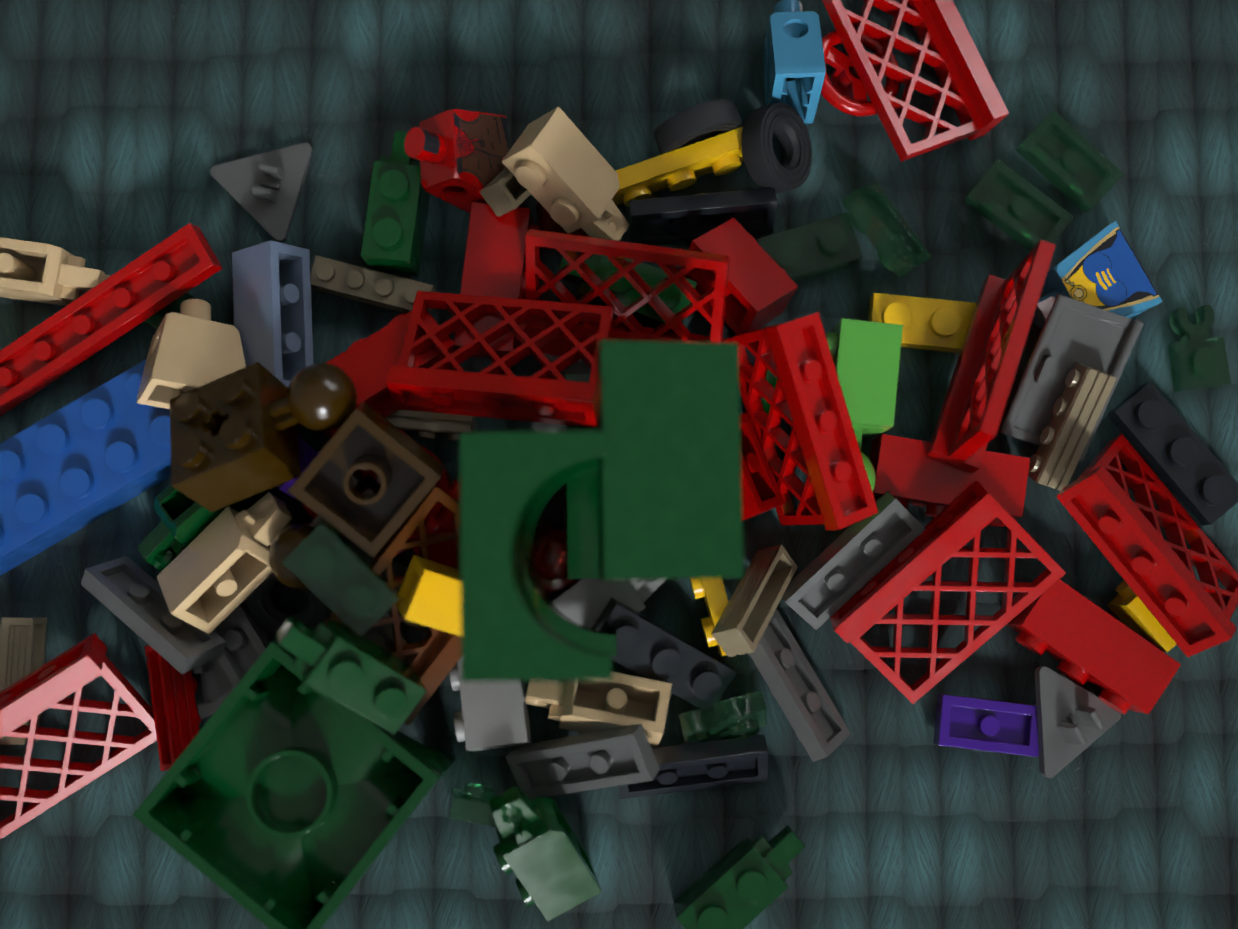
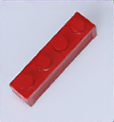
[144,645,201,771]

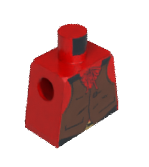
[404,109,509,213]

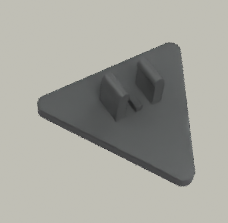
[210,142,313,243]
[1034,666,1121,778]

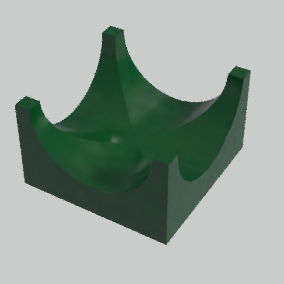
[460,431,617,682]
[133,641,456,929]

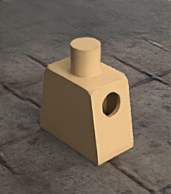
[137,299,246,409]

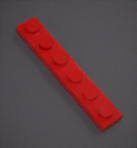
[0,223,223,417]

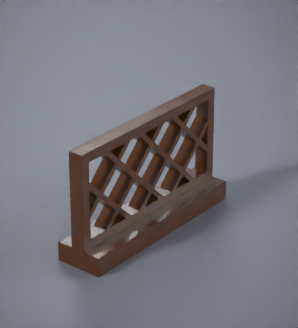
[324,485,535,726]

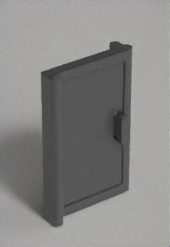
[999,294,1144,462]

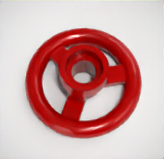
[821,29,900,116]

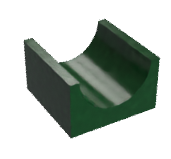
[563,340,744,580]

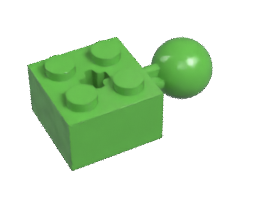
[825,318,903,492]

